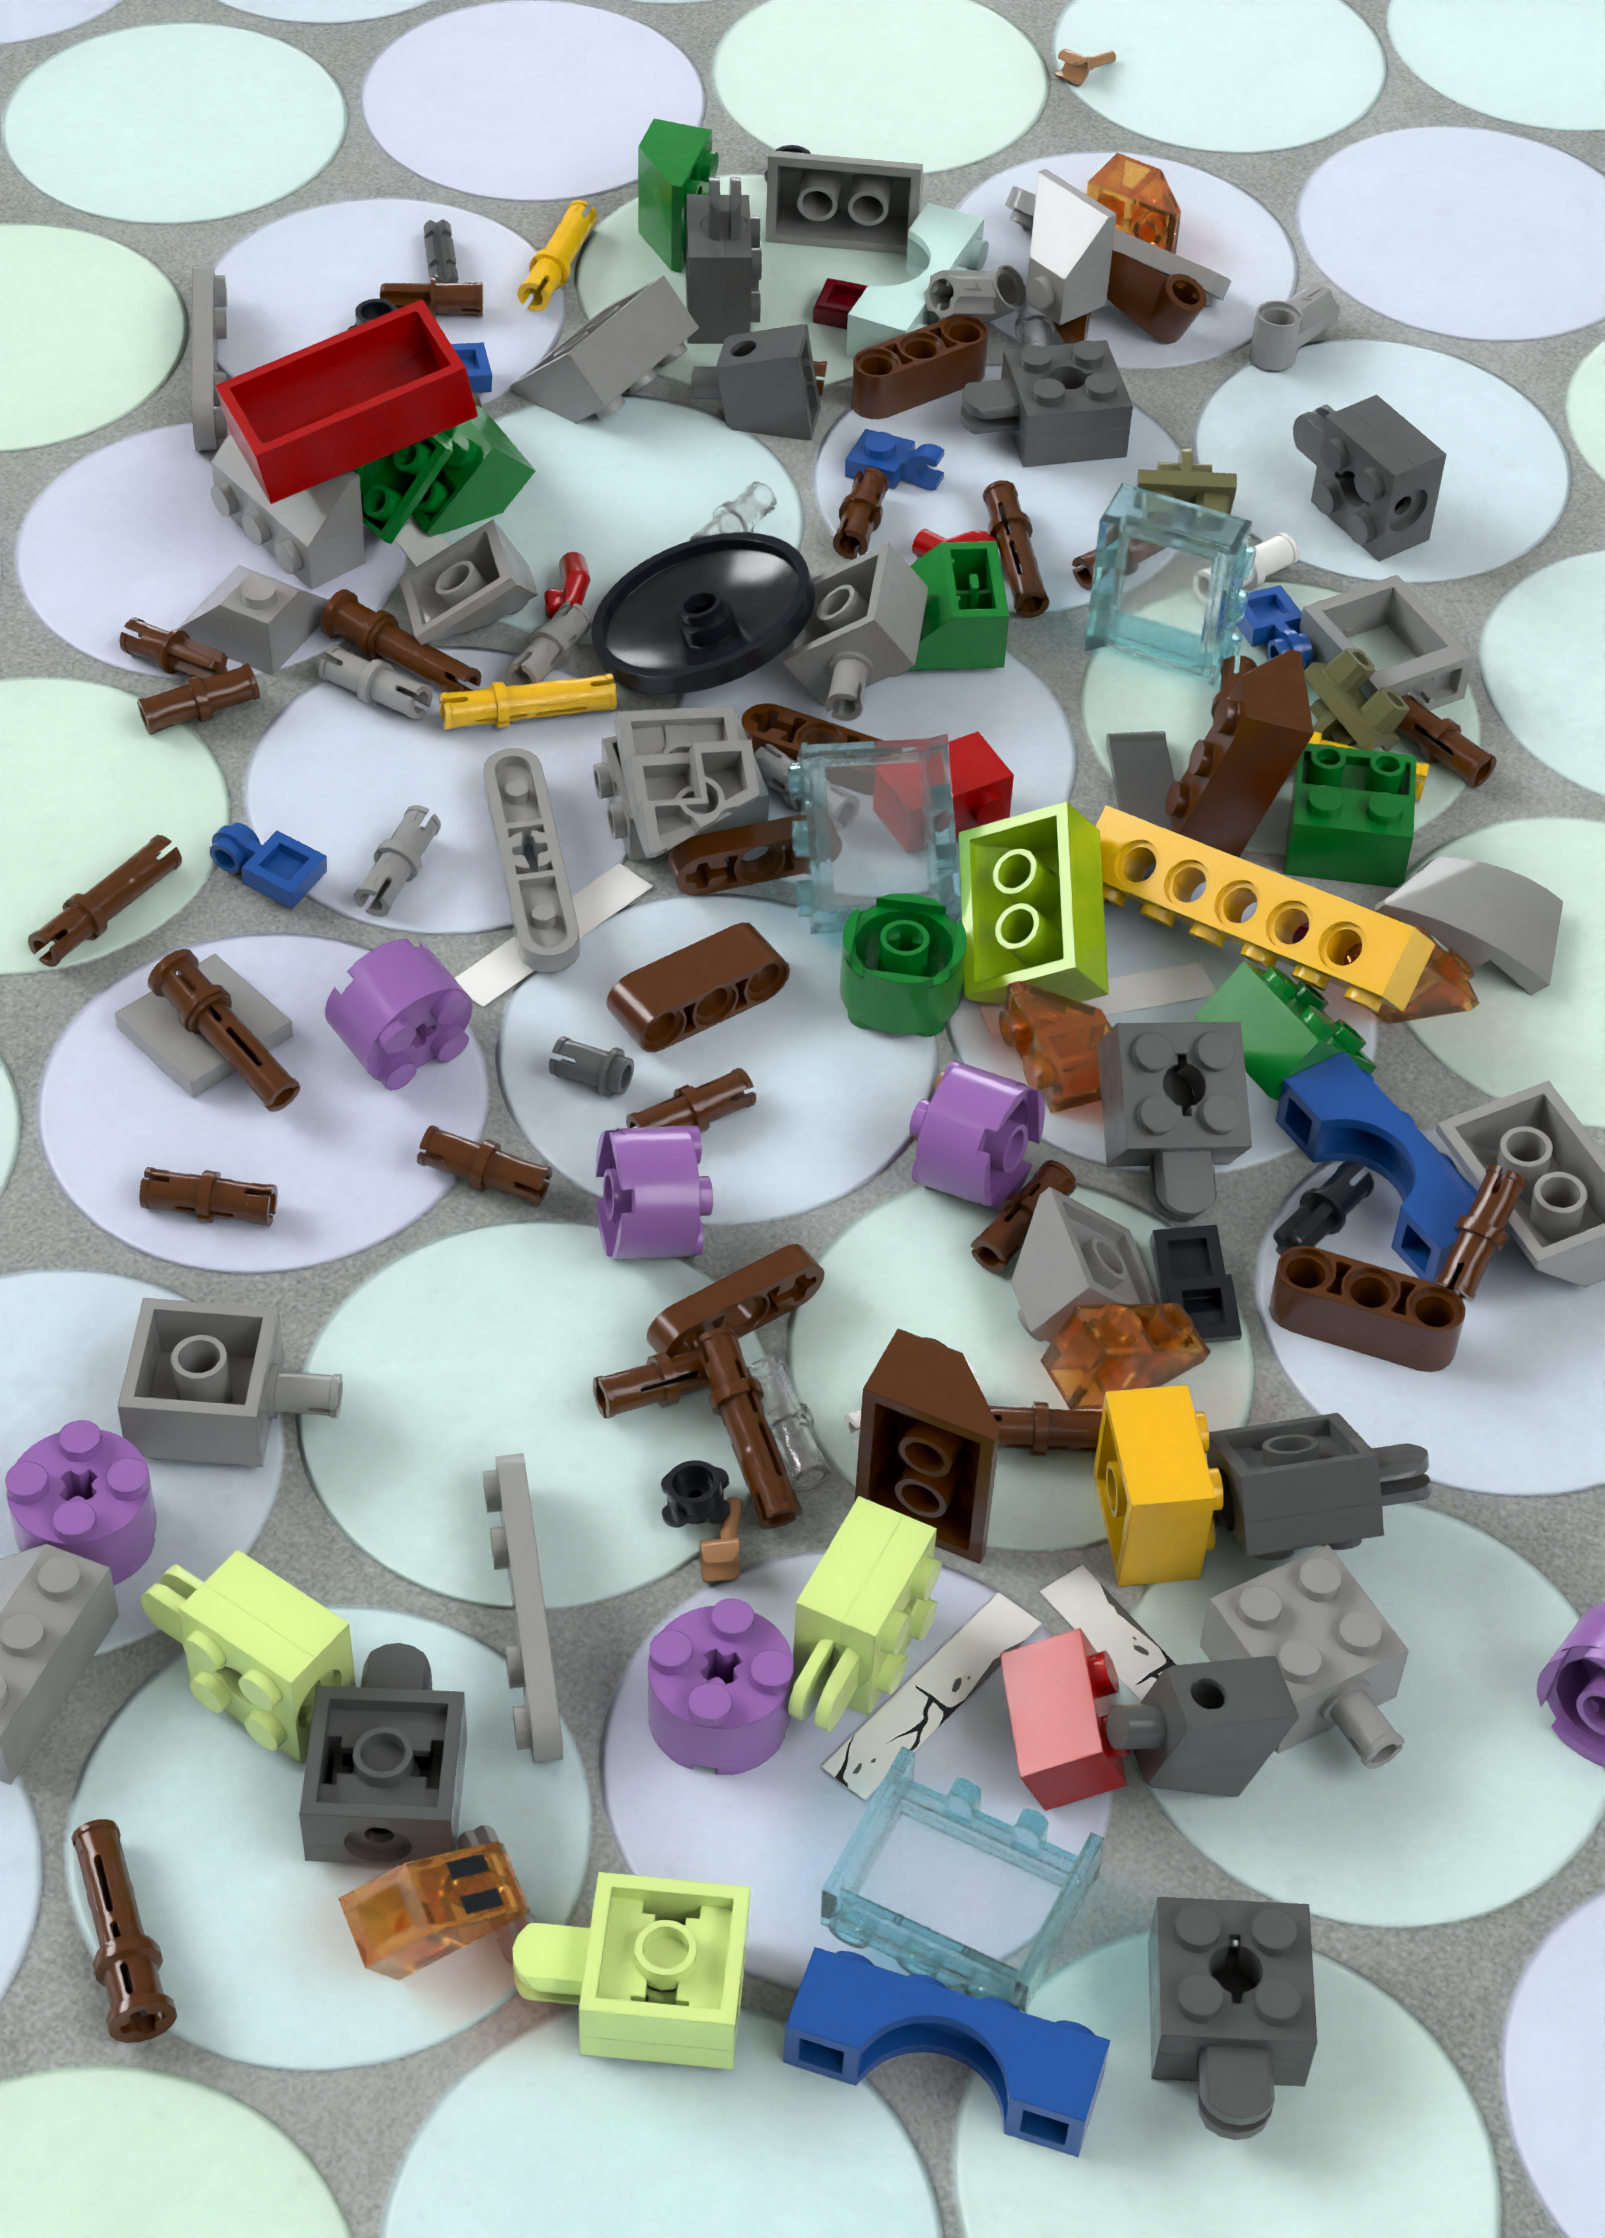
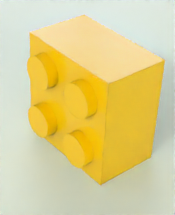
[1093,1385,1224,1587]

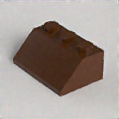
[1165,649,1314,857]
[854,1328,1000,1564]

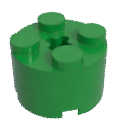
[840,893,967,1037]

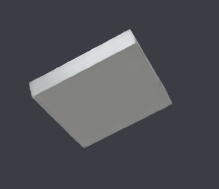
[115,954,293,1098]

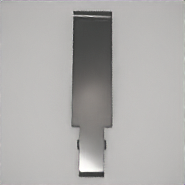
[1106,731,1175,881]

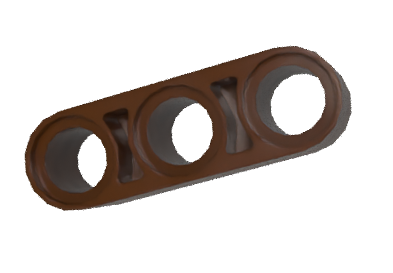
[851,315,988,420]
[606,922,790,1053]
[1269,1246,1466,1372]

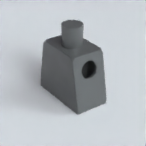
[691,324,821,440]
[1106,1656,1299,1797]

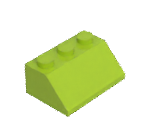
[959,801,1109,1009]

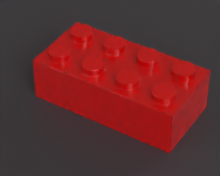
[215,299,478,504]

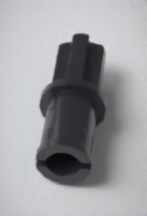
[1273,1161,1374,1256]

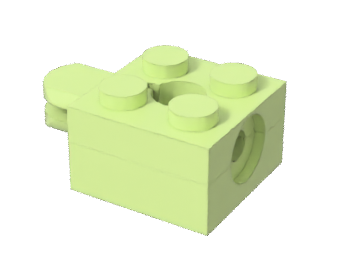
[788,1496,942,1733]
[141,1549,356,1763]
[512,1872,751,2070]

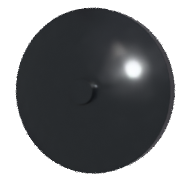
[591,532,815,695]

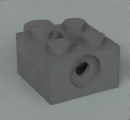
[686,177,762,344]
[960,340,1133,468]
[1293,394,1447,562]
[1097,1022,1252,1222]
[1207,1413,1431,1561]
[299,1643,467,1867]
[1148,1897,1317,2140]

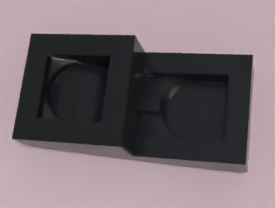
[1149,1225,1242,1346]

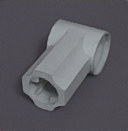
[924,265,1026,323]
[1249,283,1340,371]

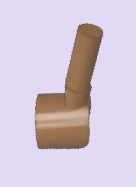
[1055,48,1116,85]
[699,1497,743,1582]

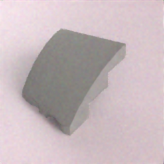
[614,706,760,859]
[1374,856,1563,995]

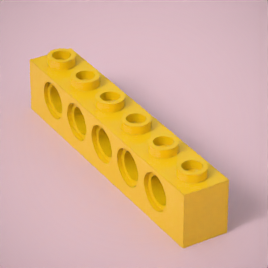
[1096,805,1436,1013]

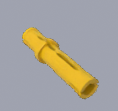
[517,200,598,312]
[439,673,617,730]

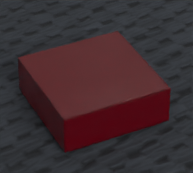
[813,278,868,330]

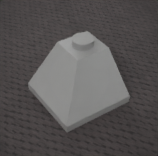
[1025,169,1117,325]
[399,519,538,645]
[177,565,329,676]
[1011,1187,1170,1353]

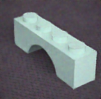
[846,202,989,359]

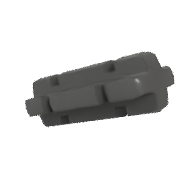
[423,219,459,283]

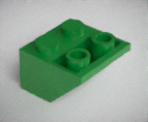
[638,118,719,273]
[411,405,536,536]
[353,432,453,544]
[908,541,1009,671]
[1284,743,1417,888]
[1195,961,1377,1101]

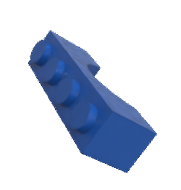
[1275,1051,1494,1283]
[783,1947,1110,2157]

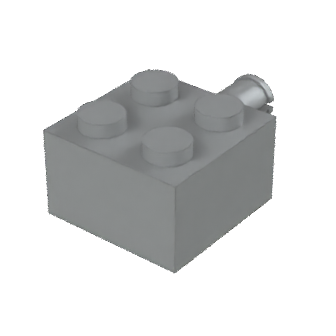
[782,543,929,721]
[118,1298,343,1467]
[1200,1544,1409,1769]

